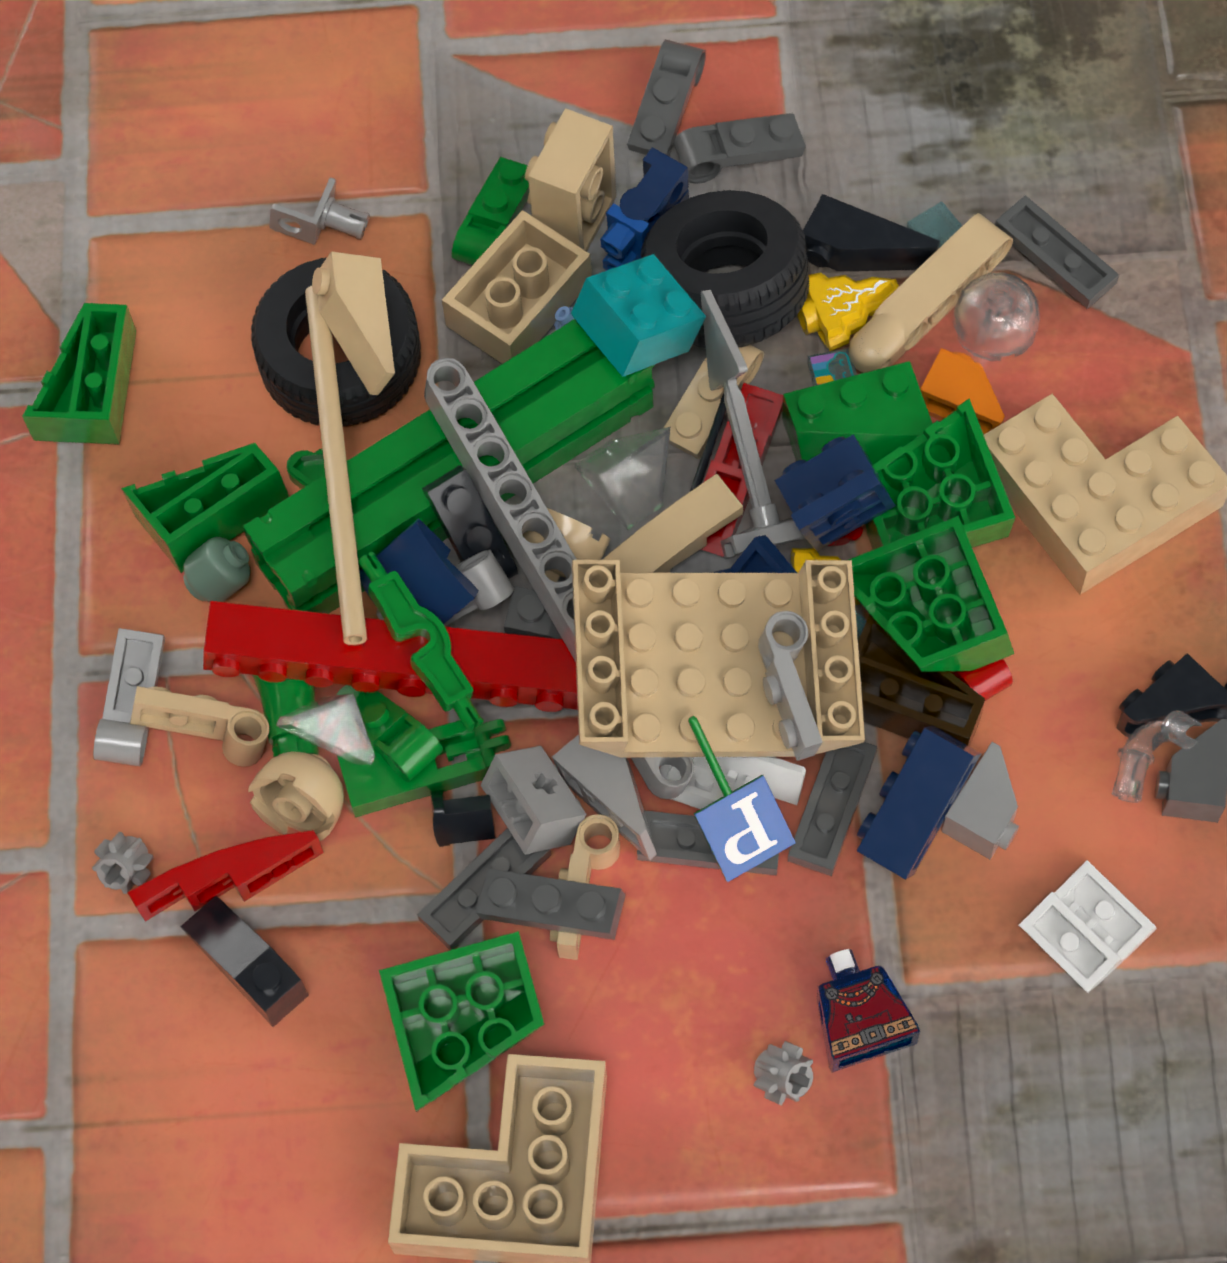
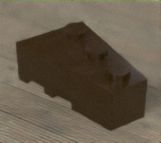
[858,614,985,747]

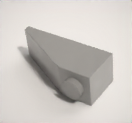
[552,734,657,860]

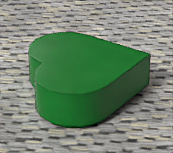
[286,448,325,489]

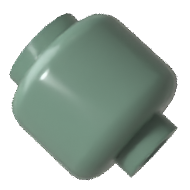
[183,537,250,602]

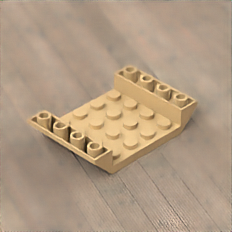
[572,560,865,758]

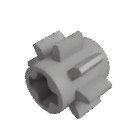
[92,832,154,894]
[754,1041,813,1105]

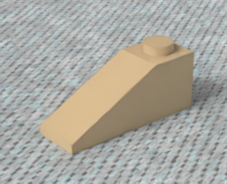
[312,251,395,395]

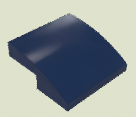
[359,518,479,624]

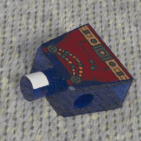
[817,949,920,1073]

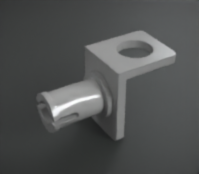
[269,177,370,245]

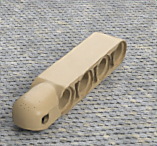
[848,213,1013,373]

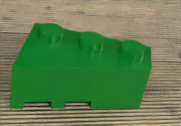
[22,303,137,444]
[121,443,289,573]

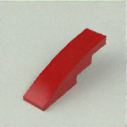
[700,382,783,558]
[127,830,324,922]

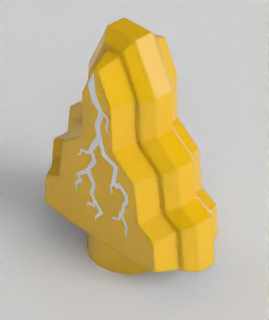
[797,272,899,351]

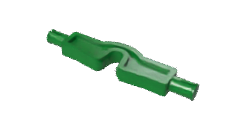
[358,552,484,732]

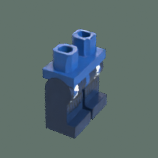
[600,147,689,271]

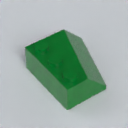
[782,361,933,464]
[865,398,1015,550]
[849,516,1014,672]
[379,931,544,1112]

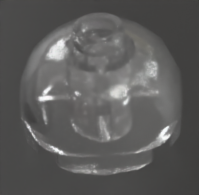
[953,272,1040,361]

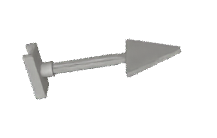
[701,290,806,558]

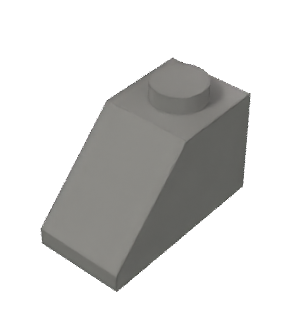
[942,742,1019,860]

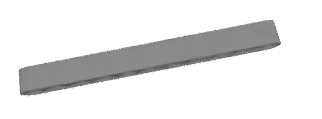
[424,358,694,799]

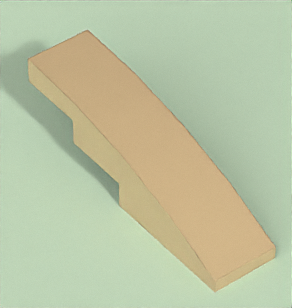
[602,474,743,573]

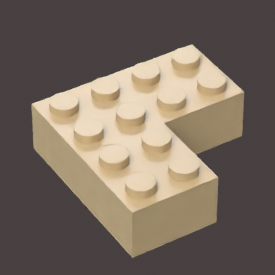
[984,393,1227,595]
[388,1054,607,1263]

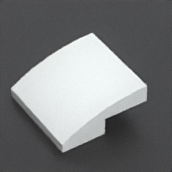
[1019,860,1157,993]

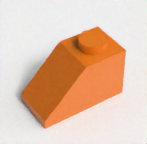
[920,348,1005,435]

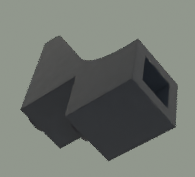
[1116,653,1227,738]

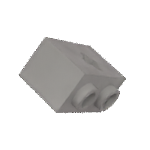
[480,746,586,854]

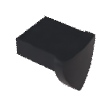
[430,790,496,847]

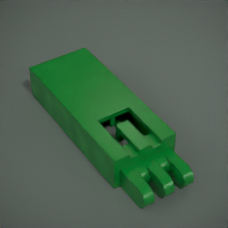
[337,719,511,818]

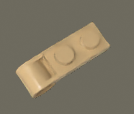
[660,345,764,459]
[130,686,269,766]
[550,814,620,960]

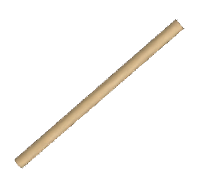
[305,286,367,645]

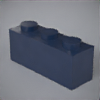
[857,726,981,880]

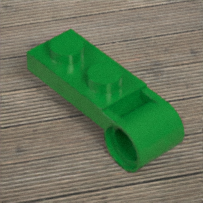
[452,157,529,266]
[324,685,443,782]

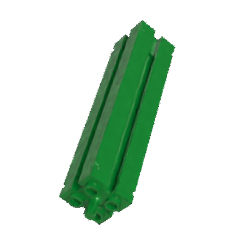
[243,319,655,614]

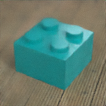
[571,254,706,377]

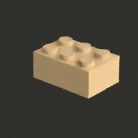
[525,108,616,252]
[442,210,592,364]

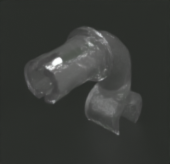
[1111,710,1202,803]

